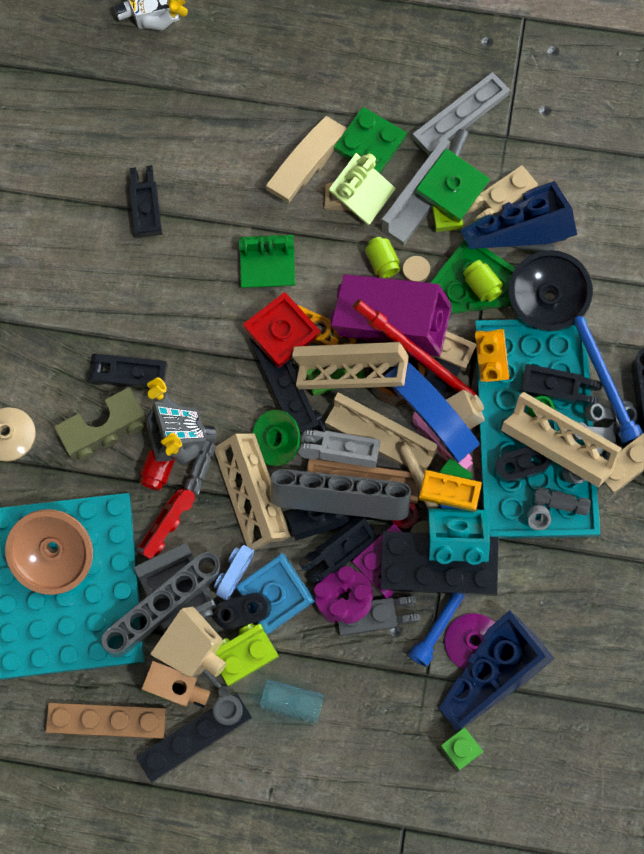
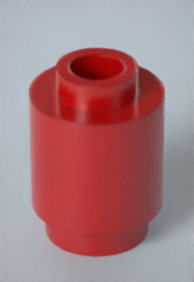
[139,450,175,491]

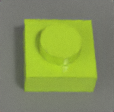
[432,204,463,232]

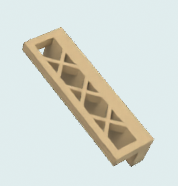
[292,342,409,389]
[325,392,438,474]
[501,392,622,488]
[214,434,291,551]

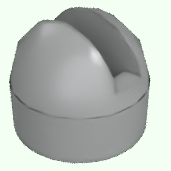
[527,505,551,530]

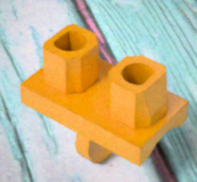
[475,329,509,382]

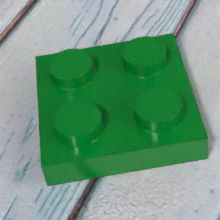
[334,107,407,174]

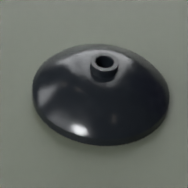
[509,250,593,332]

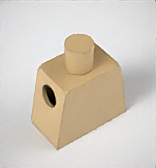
[151,606,226,677]

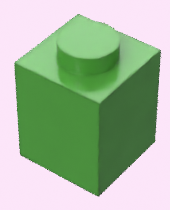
[439,727,483,772]

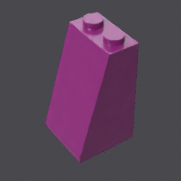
[330,274,452,357]

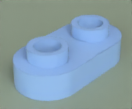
[214,545,254,600]

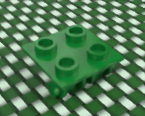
[239,235,296,288]

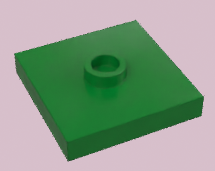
[415,148,490,223]

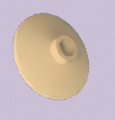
[0,407,36,462]

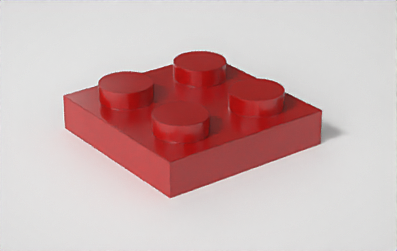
[243,292,321,368]

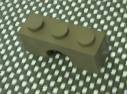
[54,387,146,462]

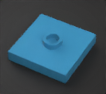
[236,553,315,634]

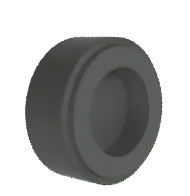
[213,695,243,726]

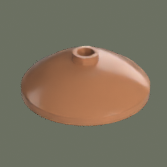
[5,509,93,595]

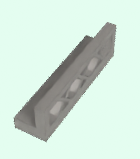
[382,137,450,246]

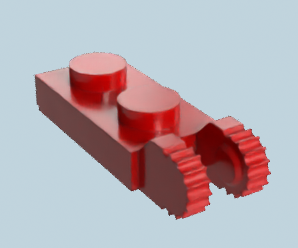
[136,489,196,559]

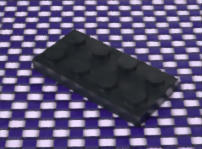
[380,531,499,596]

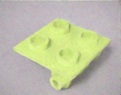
[328,153,396,226]

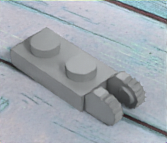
[298,430,380,468]

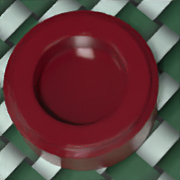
[391,502,419,530]

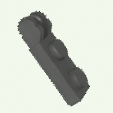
[338,596,420,636]

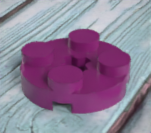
[314,566,373,624]

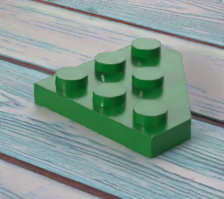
[431,240,516,315]

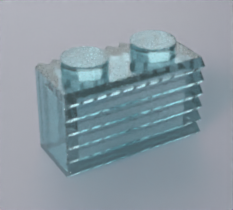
[260,679,325,726]

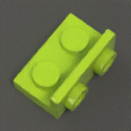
[215,623,279,687]

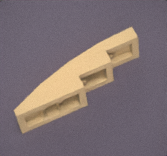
[266,116,347,203]

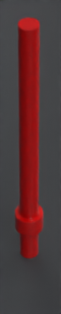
[353,299,478,396]

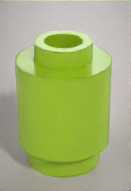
[365,237,400,279]
[463,260,503,302]

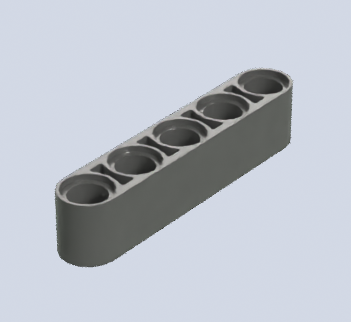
[270,469,411,520]
[102,552,220,658]

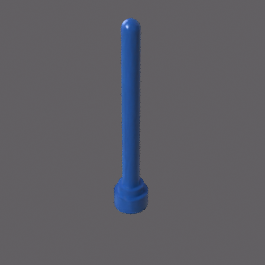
[574,316,643,444]
[408,594,465,667]

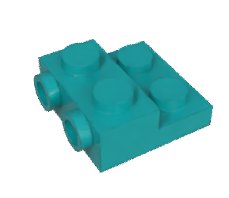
[428,508,490,565]

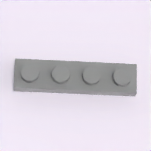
[412,72,510,156]

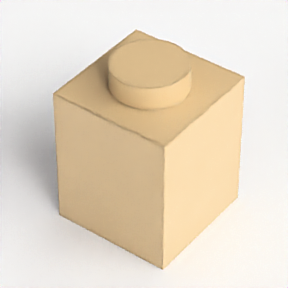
[446,390,485,429]

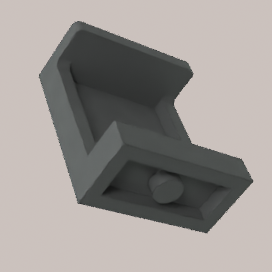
[134,543,216,633]

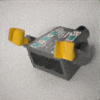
[145,377,216,465]

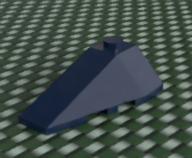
[461,181,577,249]
[439,610,555,732]

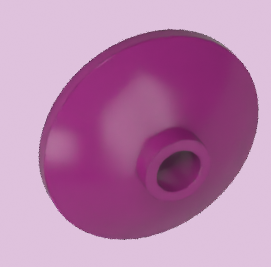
[445,613,495,670]

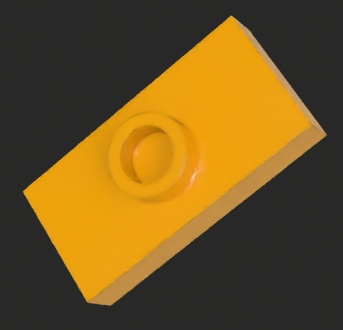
[419,470,482,512]

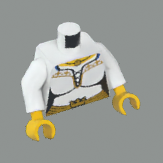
[114,0,188,31]

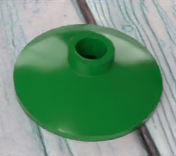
[252,410,300,466]

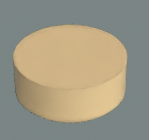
[403,256,430,282]

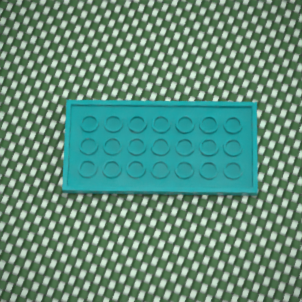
[475,318,600,539]

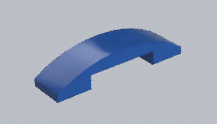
[384,362,480,463]

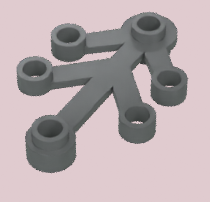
[562,401,638,484]

